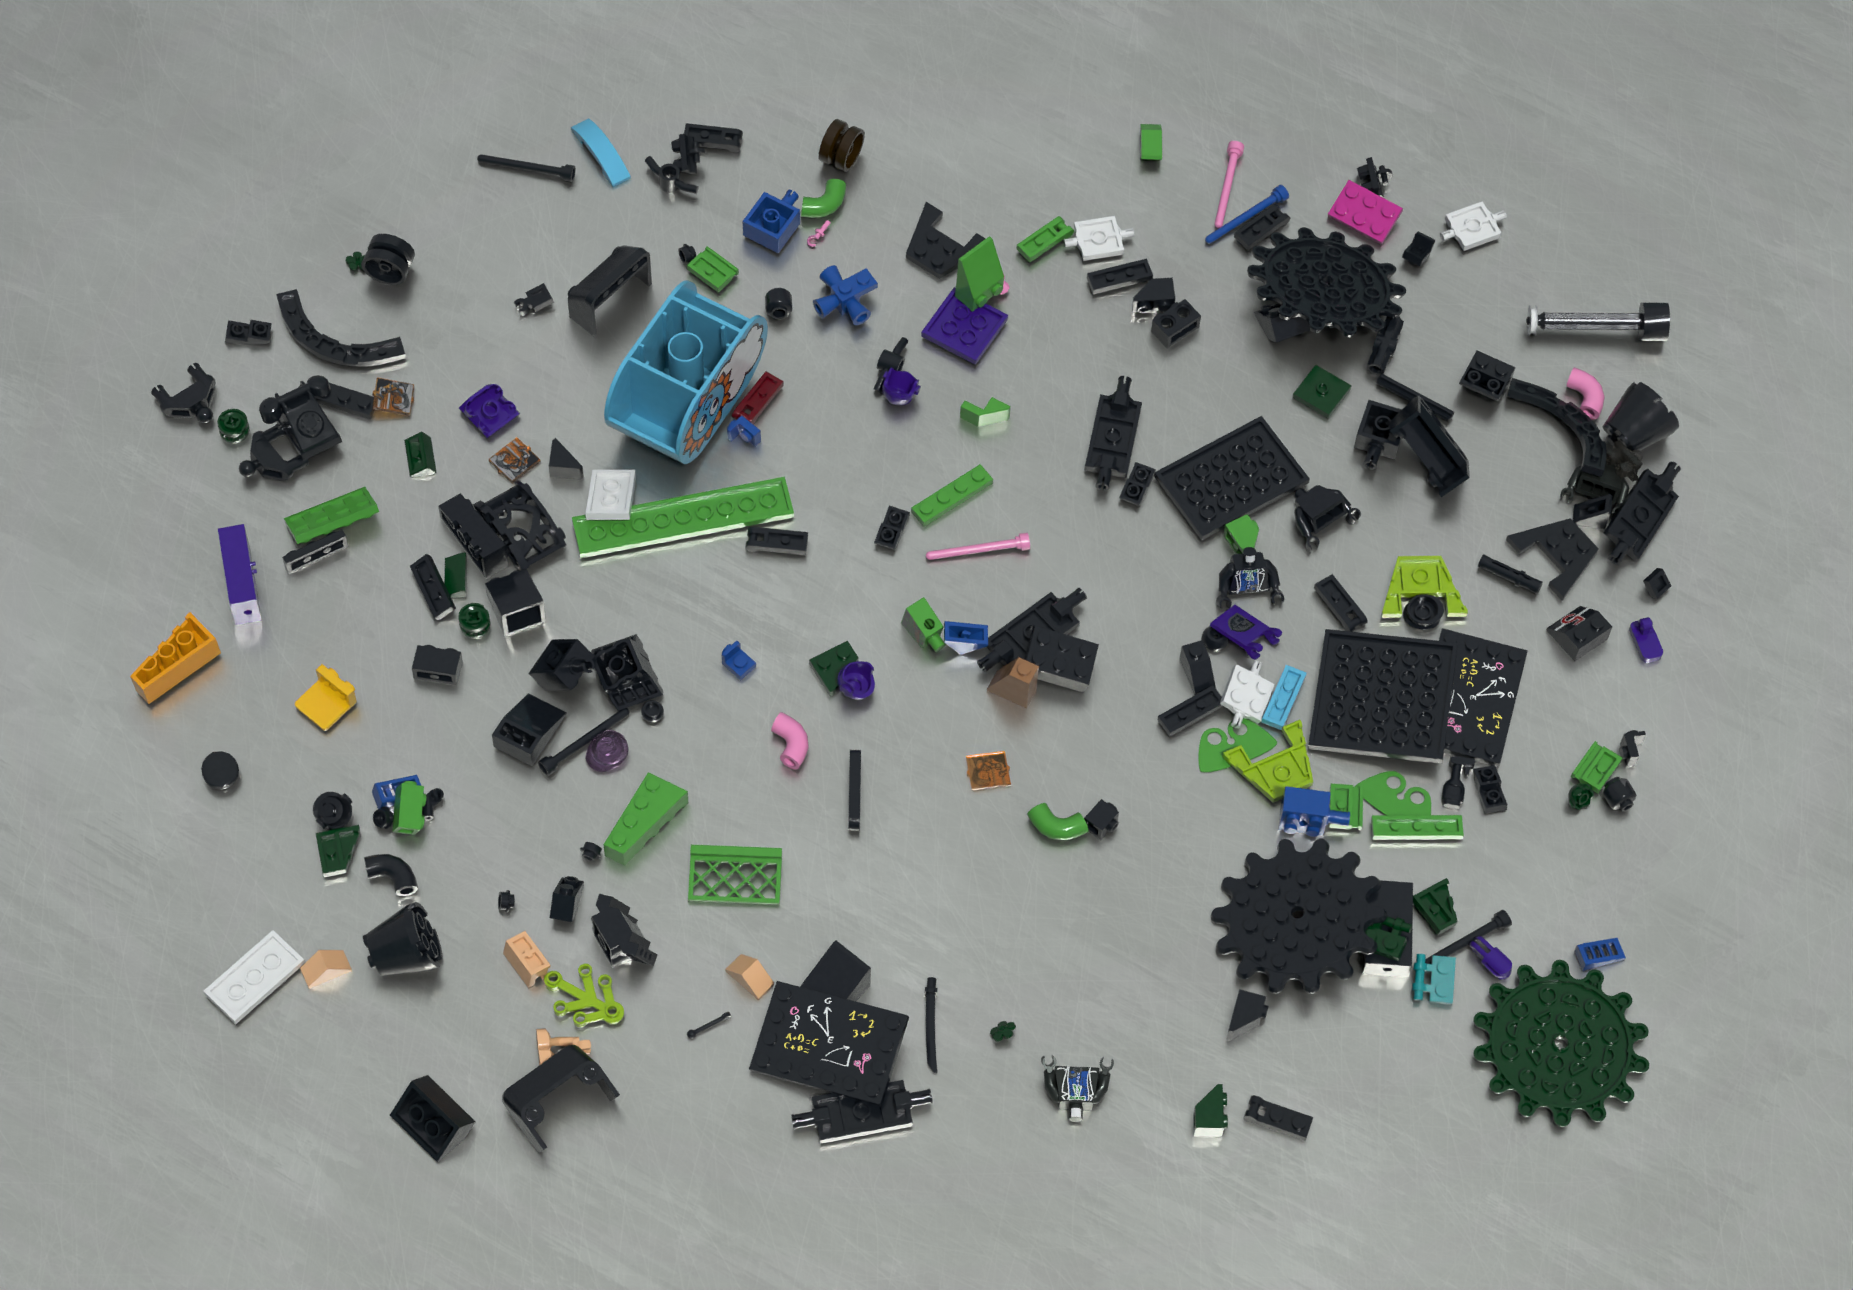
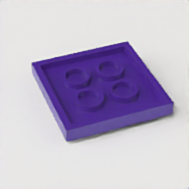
[921,287,1008,365]

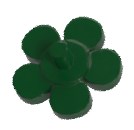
[346,252,365,270]
[990,1021,1016,1042]

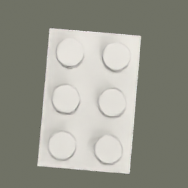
[585,470,636,520]

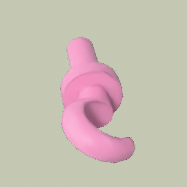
[807,220,831,247]

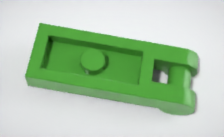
[1016,216,1074,262]

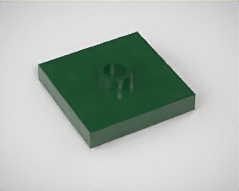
[1292,365,1352,419]

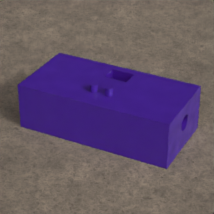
[218,524,262,626]

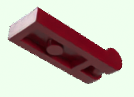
[732,371,784,425]

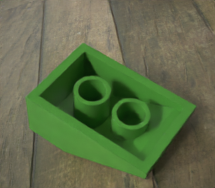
[955,236,1004,312]

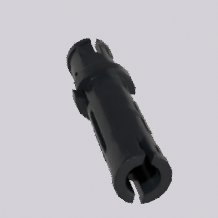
[1478,554,1543,594]

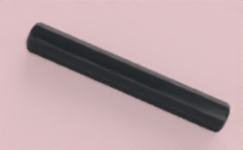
[1376,374,1454,421]

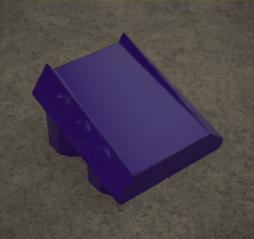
[459,384,520,438]

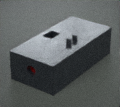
[1363,880,1413,977]

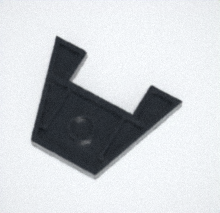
[906,202,986,279]
[1506,518,1599,601]

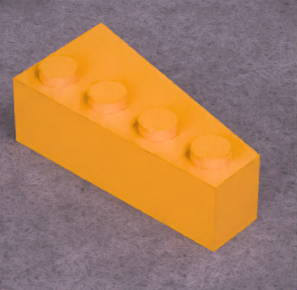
[130,612,221,704]

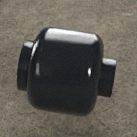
[765,288,793,319]
[1603,777,1637,811]

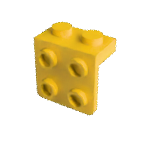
[295,664,357,731]

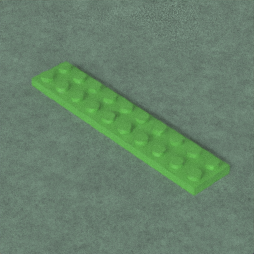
[572,477,794,558]

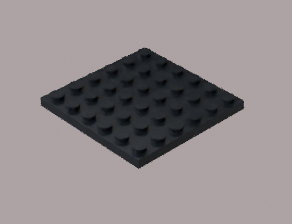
[1308,629,1458,764]

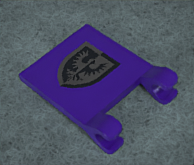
[1210,605,1282,660]

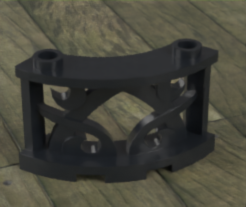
[473,480,566,570]

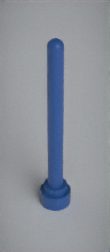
[1205,184,1289,244]

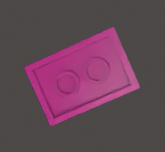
[1328,180,1403,245]

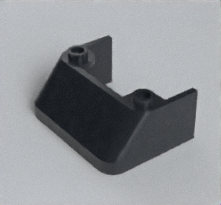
[567,245,652,336]
[1389,396,1470,498]
[502,1045,620,1153]

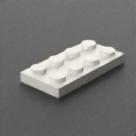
[203,930,305,1024]

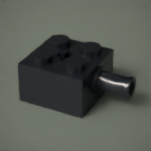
[1354,400,1402,469]
[528,639,595,691]

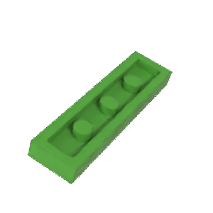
[911,464,993,527]
[1371,815,1464,840]

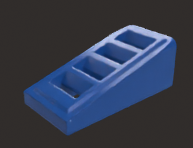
[372,775,424,809]
[1574,938,1626,971]

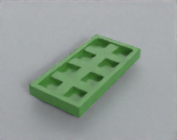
[284,487,379,544]

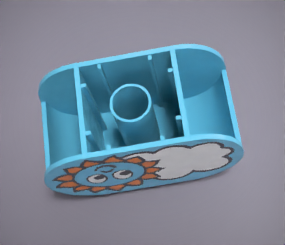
[604,280,768,464]

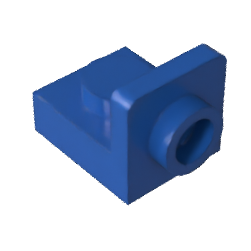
[727,416,761,447]
[722,641,756,681]

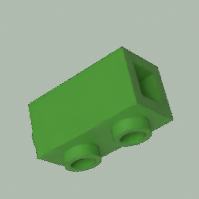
[392,781,426,835]

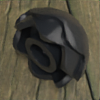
[1201,626,1229,651]

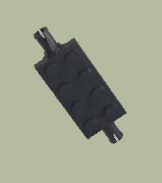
[1084,376,1142,491]
[1603,461,1681,565]
[977,588,1087,673]
[791,1080,933,1144]

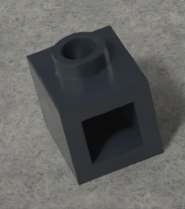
[1084,799,1119,840]

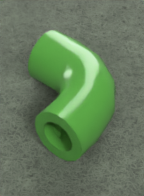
[801,179,846,218]
[1027,803,1089,841]

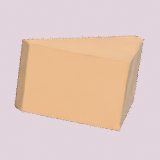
[300,950,352,989]
[725,954,774,1000]

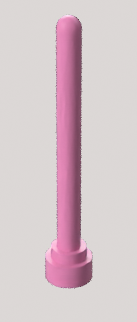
[1215,141,1244,228]
[926,532,1030,560]

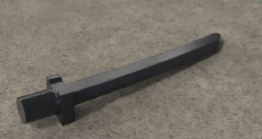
[924,977,938,1074]

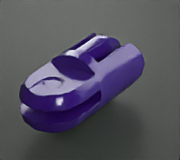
[1470,936,1512,980]

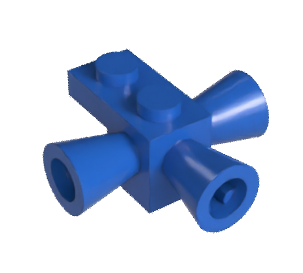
[813,265,878,325]

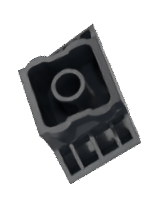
[591,634,663,711]
[591,894,658,968]

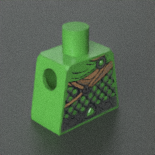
[901,597,946,652]

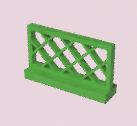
[688,844,782,905]

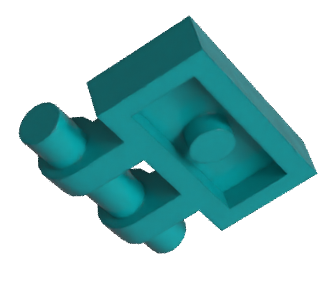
[1412,954,1456,1004]

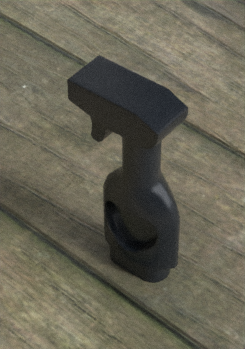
[1441,756,1475,809]

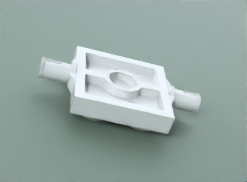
[1440,201,1507,251]
[1063,216,1135,261]
[1220,660,1274,729]

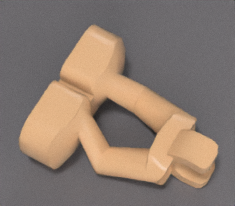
[536,1028,591,1065]

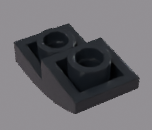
[225,320,272,345]
[1119,462,1156,506]
[874,505,910,550]
[1473,765,1508,814]

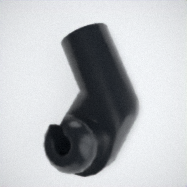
[422,788,444,821]

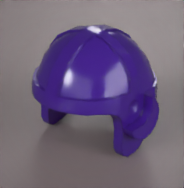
[882,367,921,406]
[837,661,875,700]

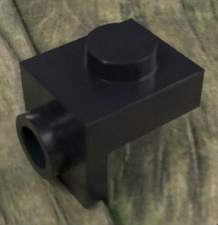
[1402,231,1435,266]
[1619,730,1646,767]

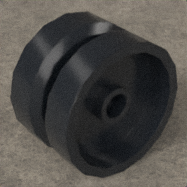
[361,234,415,285]

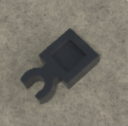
[514,283,554,316]

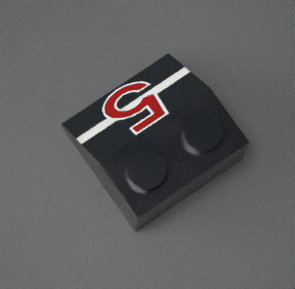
[1546,606,1612,661]

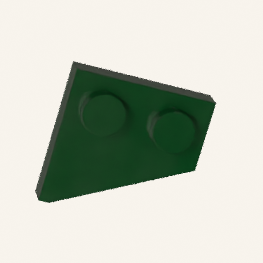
[809,641,859,697]
[316,825,360,877]
[1413,878,1458,935]

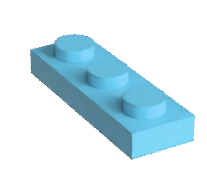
[1261,665,1307,730]

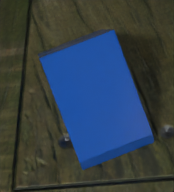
[944,621,988,655]

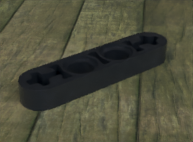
[848,750,861,831]

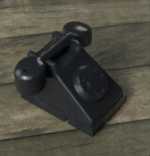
[259,375,342,461]

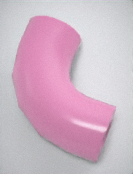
[1566,367,1605,420]
[771,712,809,769]

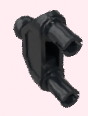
[151,363,216,424]
[239,424,309,481]

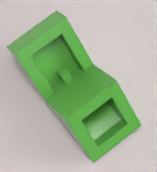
[1140,124,1162,160]
[960,397,1011,427]

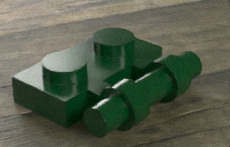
[1366,916,1413,962]

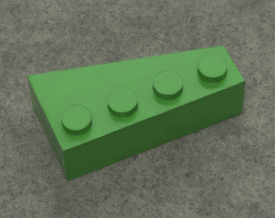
[603,772,689,866]

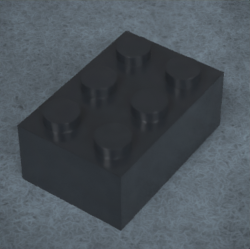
[1024,626,1099,693]

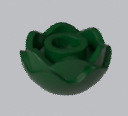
[1568,783,1594,810]

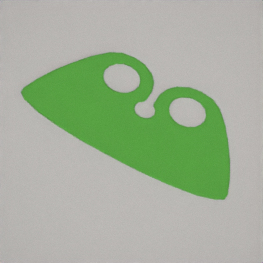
[1198,718,1277,772]
[1355,771,1431,815]

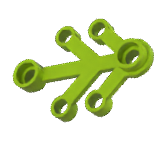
[544,964,624,1027]

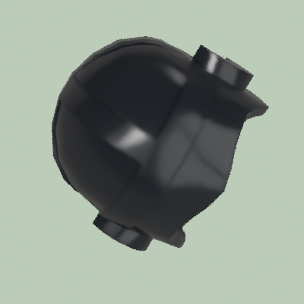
[313,792,353,830]

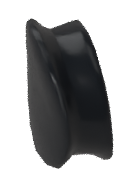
[1403,594,1444,630]
[201,751,239,790]

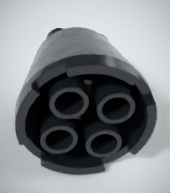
[1602,382,1679,458]
[363,902,443,976]

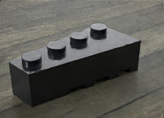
[438,493,509,579]

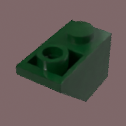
[1193,1084,1228,1137]

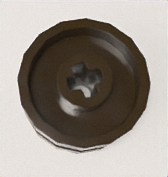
[818,119,865,172]

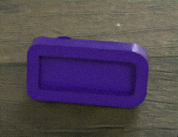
[1629,617,1663,663]

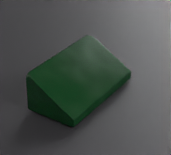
[404,432,436,478]
[444,552,467,598]

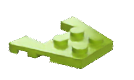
[1381,556,1468,618]
[1223,720,1313,803]

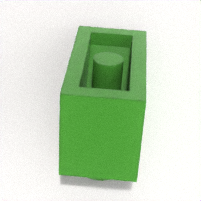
[1223,514,1259,554]

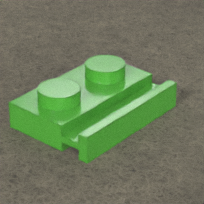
[687,246,739,293]
[1571,741,1623,794]
[1329,783,1363,830]

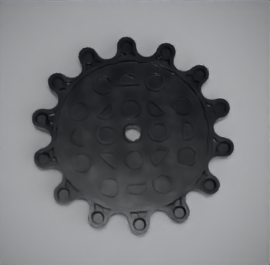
[1247,227,1406,338]
[1211,838,1387,994]

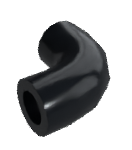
[364,854,418,896]

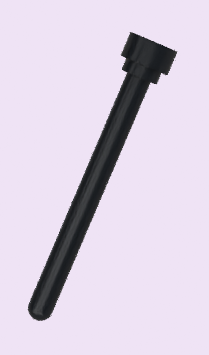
[477,154,576,182]
[538,708,630,776]
[1425,909,1512,964]

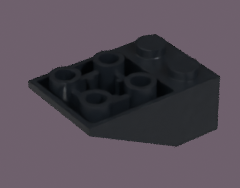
[492,693,567,766]

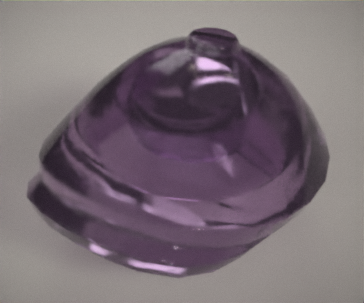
[585,730,628,772]

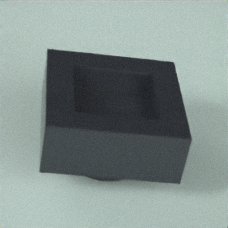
[1643,568,1671,599]

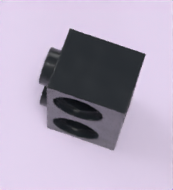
[1151,299,1201,348]

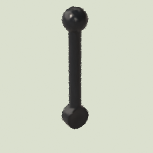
[687,1012,732,1039]

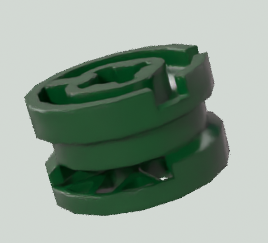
[217,409,250,443]
[458,603,490,638]

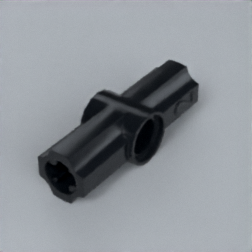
[1366,316,1404,376]

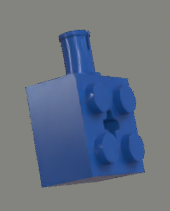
[742,189,800,254]
[1278,786,1350,837]

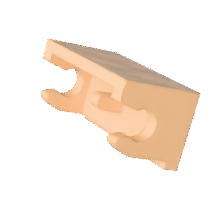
[503,931,551,988]

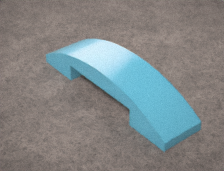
[571,118,631,187]

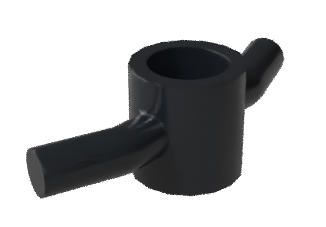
[645,156,699,194]
[874,337,908,393]

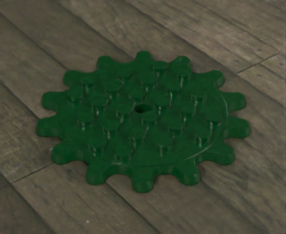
[1473,960,1649,1127]

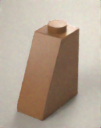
[987,657,1039,709]

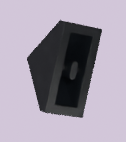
[549,438,584,480]
[1573,494,1612,530]

